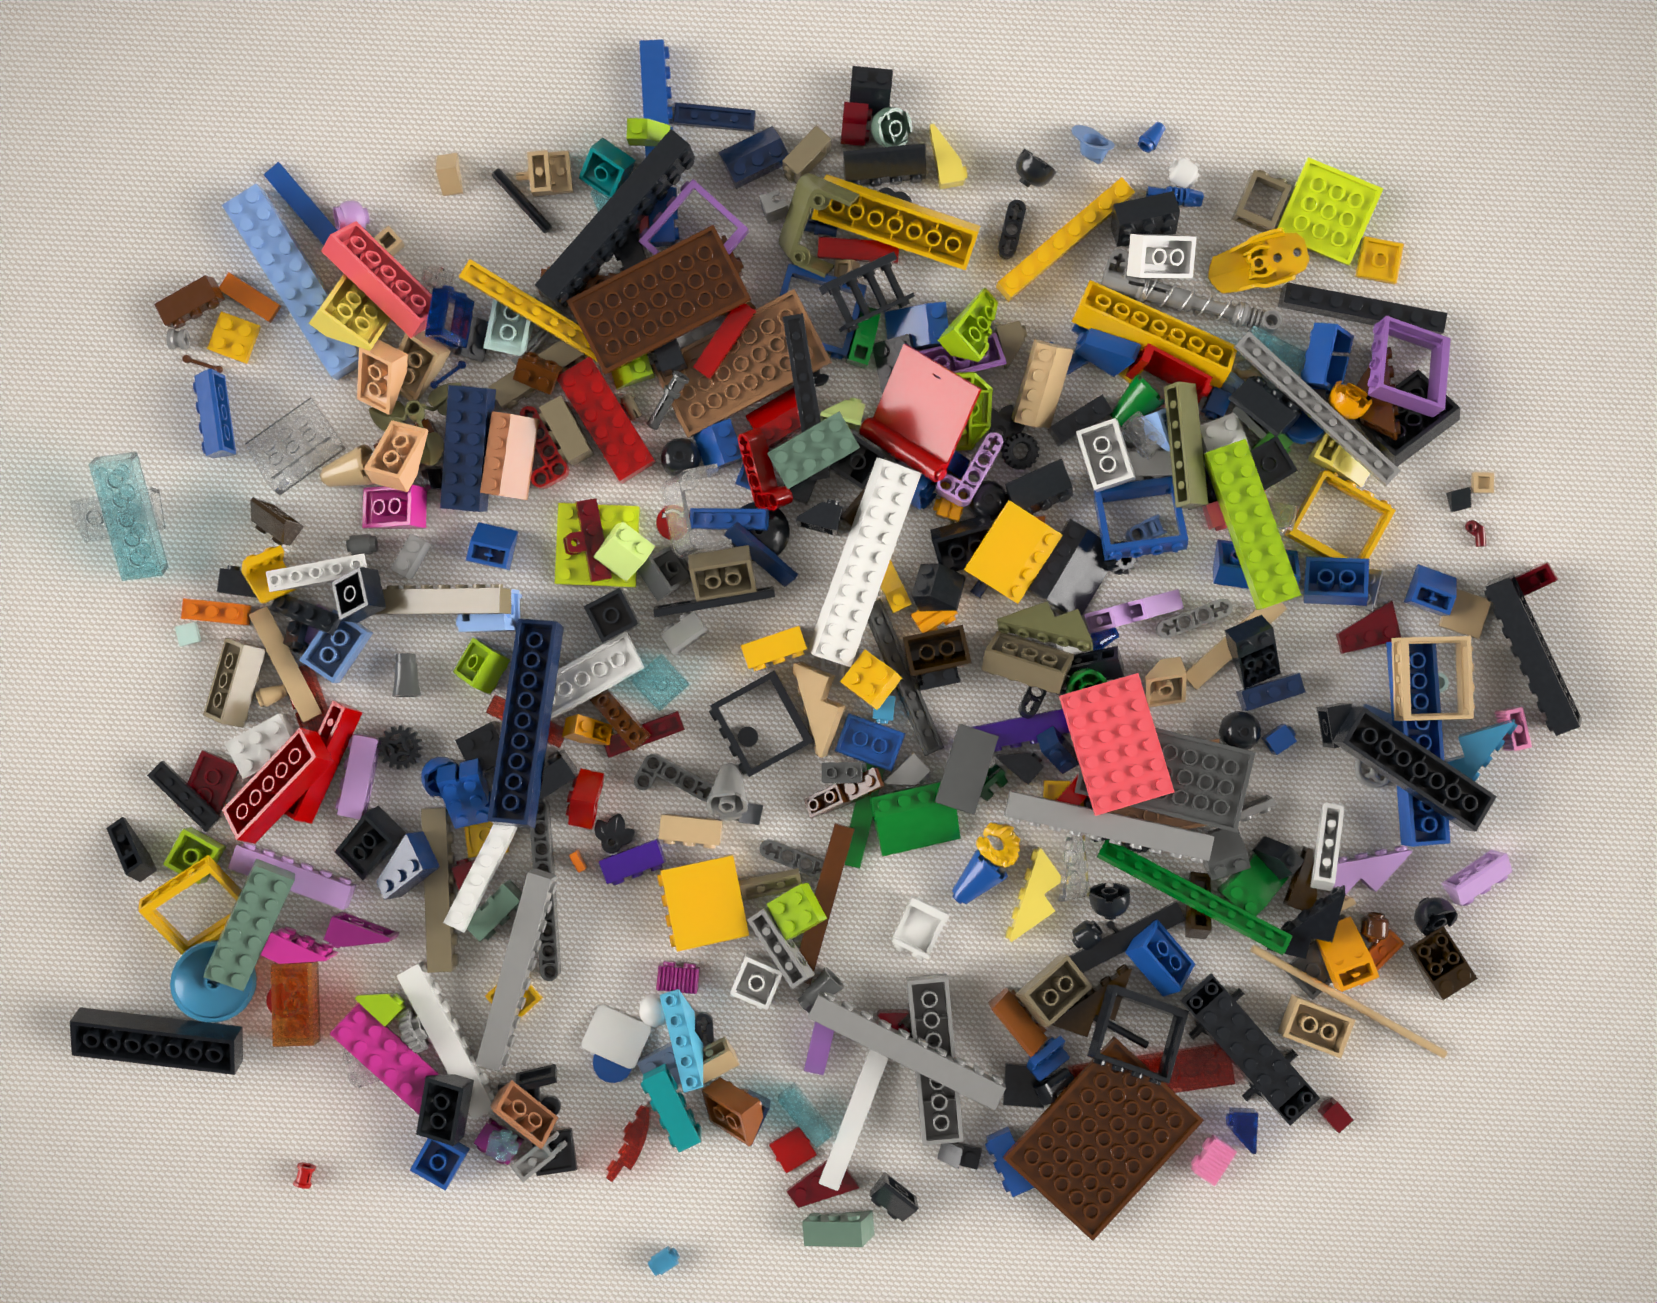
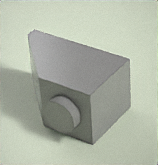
[884,753,931,785]

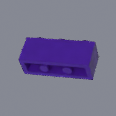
[598,838,666,886]

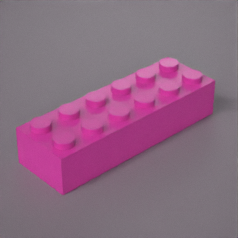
[330,1003,441,1114]

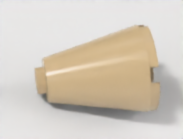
[320,444,374,487]

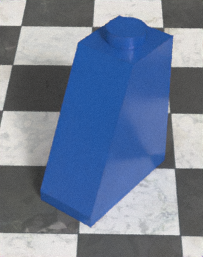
[1074,328,1141,377]

